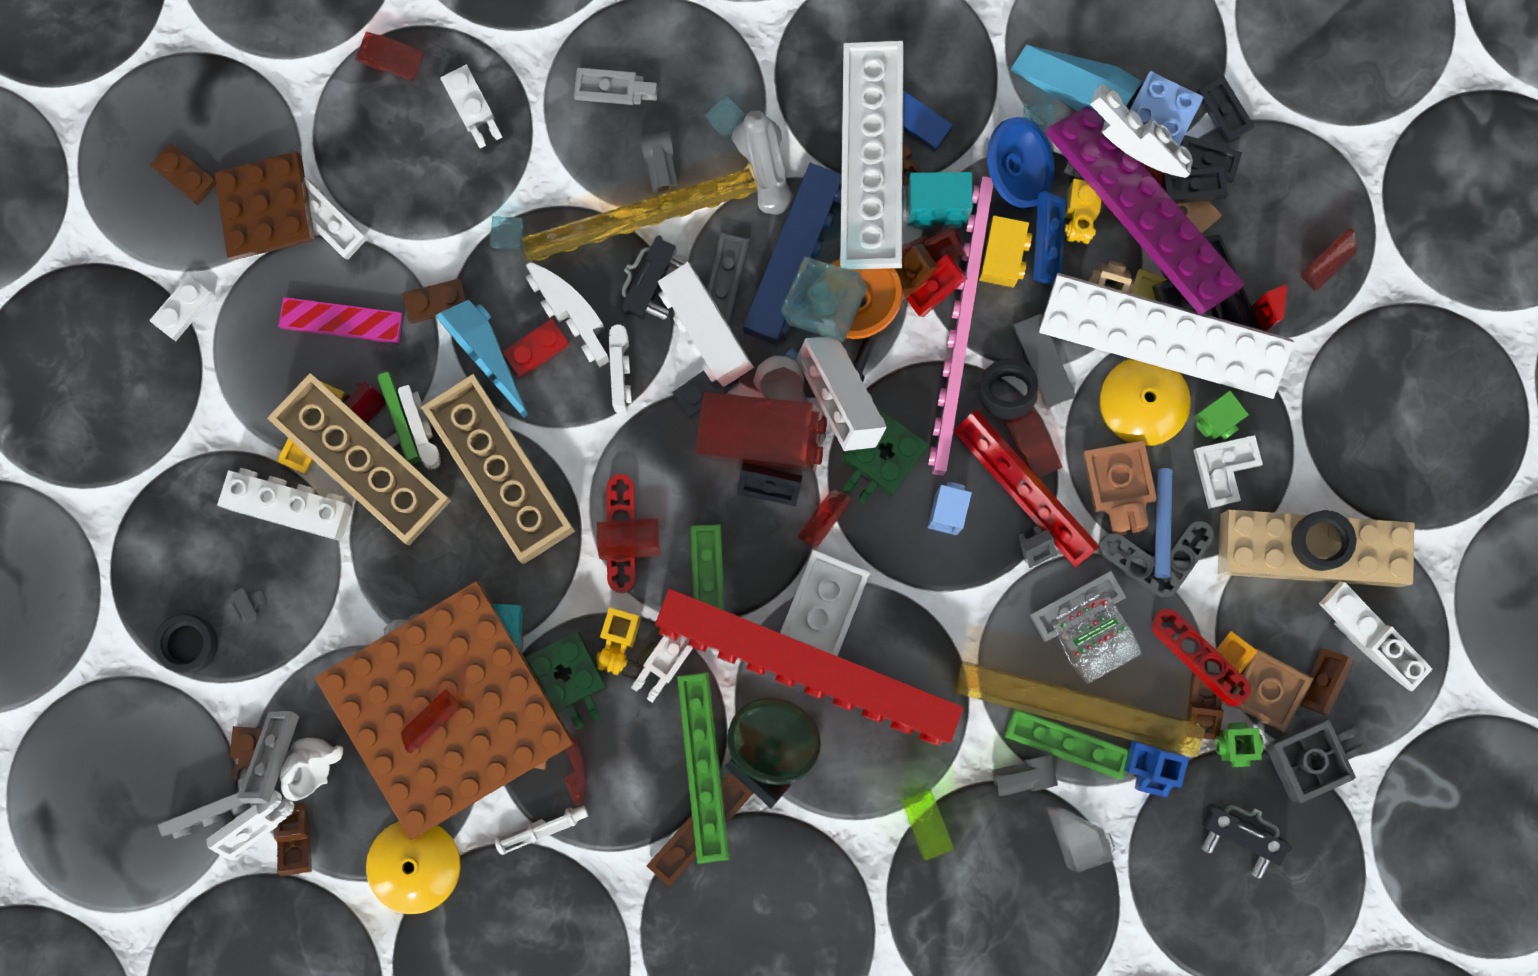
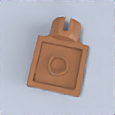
[1083,441,1157,535]

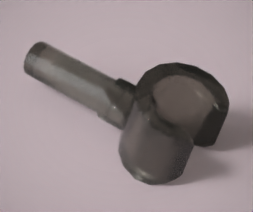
[622,641,657,679]

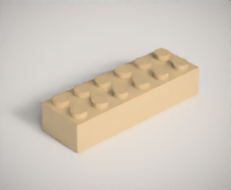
[267,373,451,546]
[421,374,575,564]
[1218,510,1415,587]

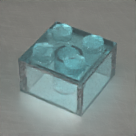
[780,257,867,342]

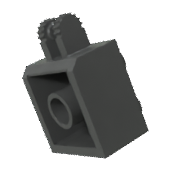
[1264,719,1366,803]

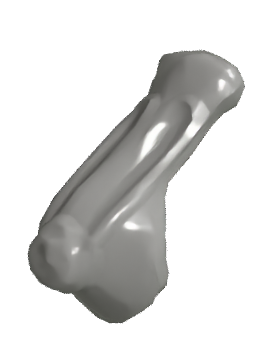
[732,110,796,215]
[753,355,826,459]

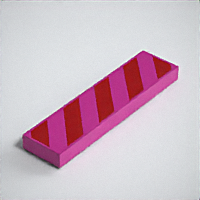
[278,297,404,344]

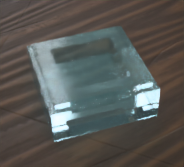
[705,95,746,139]
[490,216,523,250]

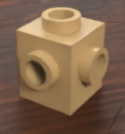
[1089,261,1134,293]

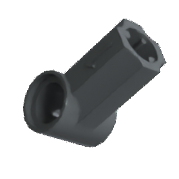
[640,130,678,193]
[992,754,1058,796]

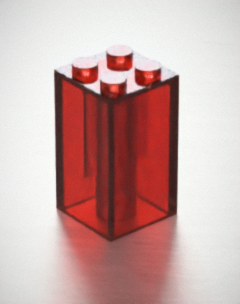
[695,392,827,472]

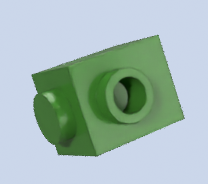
[1194,391,1249,441]

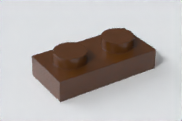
[150,143,216,205]
[402,278,467,324]
[1300,647,1354,716]

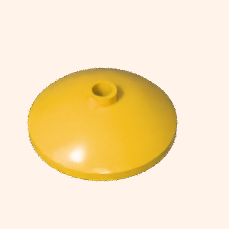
[1099,359,1191,446]
[366,821,461,914]

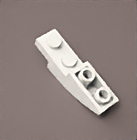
[1090,83,1193,178]
[526,262,610,367]
[1319,581,1432,691]

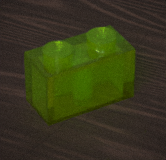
[899,789,954,861]

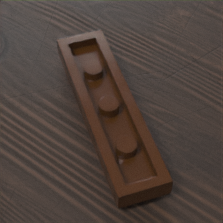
[646,772,754,887]

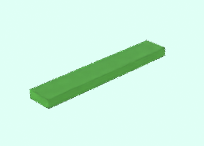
[677,672,730,864]

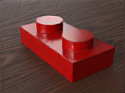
[906,254,968,317]
[502,319,570,379]

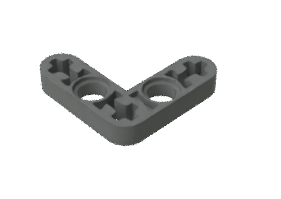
[1099,521,1214,598]

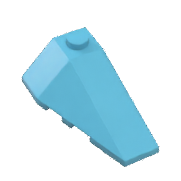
[1010,45,1142,120]
[436,300,528,418]

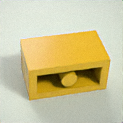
[979,216,1032,288]

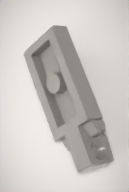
[574,68,658,105]

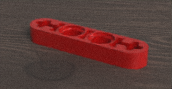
[606,474,636,594]
[1151,609,1251,706]

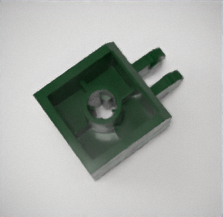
[842,408,929,505]
[525,631,607,730]

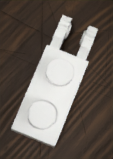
[440,64,502,148]
[609,324,632,413]
[398,385,441,471]
[631,636,693,703]
[206,790,294,860]

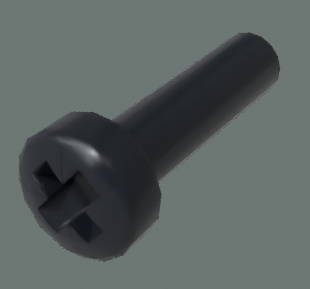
[853,333,878,382]

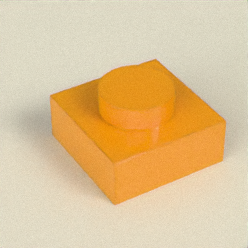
[1216,631,1258,673]

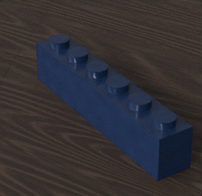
[743,162,842,346]

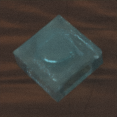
[1023,104,1055,136]

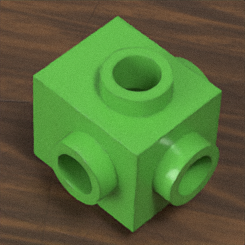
[1215,722,1264,767]

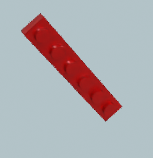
[953,410,1100,568]

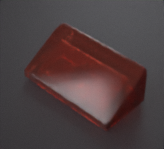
[902,223,965,263]
[1300,229,1357,291]
[798,489,851,550]
[597,518,660,560]
[401,690,462,753]

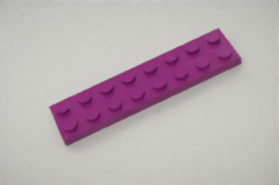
[1045,106,1245,316]

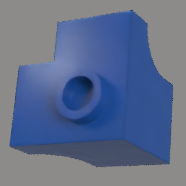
[1124,740,1189,797]

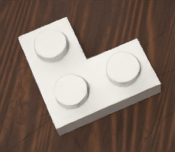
[1193,435,1263,509]

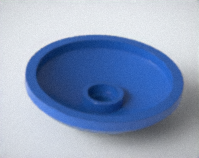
[987,117,1055,208]

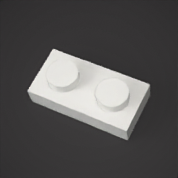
[150,275,215,341]

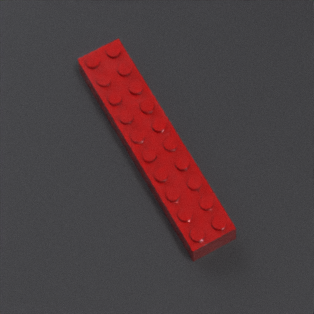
[655,589,964,746]

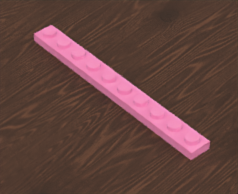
[928,176,993,476]

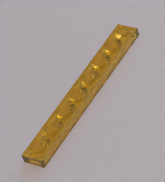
[521,168,757,262]
[954,661,1206,757]

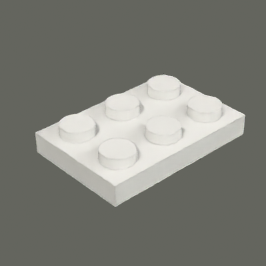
[780,550,870,656]

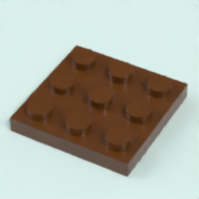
[215,151,315,261]

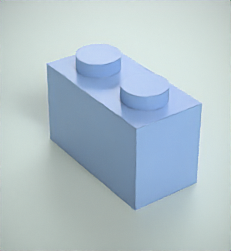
[927,482,972,535]

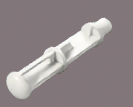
[495,805,589,855]

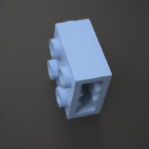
[1129,71,1204,146]

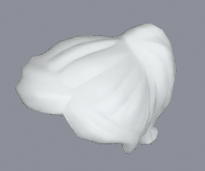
[280,737,343,801]

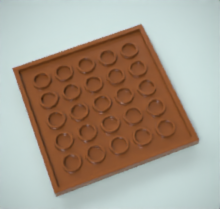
[314,581,574,840]

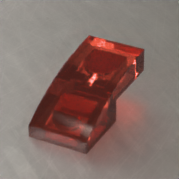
[355,31,424,82]
[1007,409,1063,478]
[564,738,587,806]

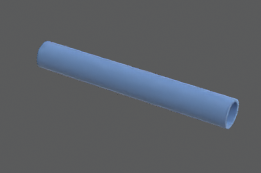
[1155,468,1173,578]

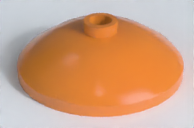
[812,258,903,339]

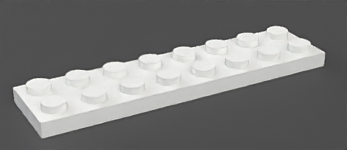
[840,41,904,269]
[1039,273,1295,399]

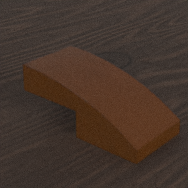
[894,244,938,301]
[1187,672,1226,740]
[274,804,312,876]

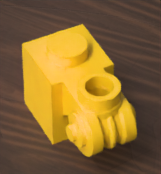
[1065,179,1101,244]
[596,607,642,676]

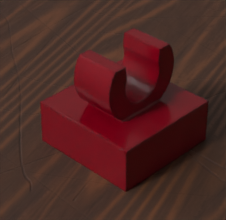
[344,381,386,423]

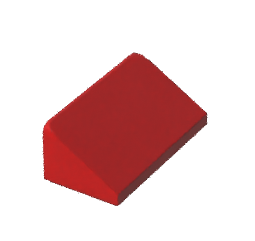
[1252,285,1287,332]

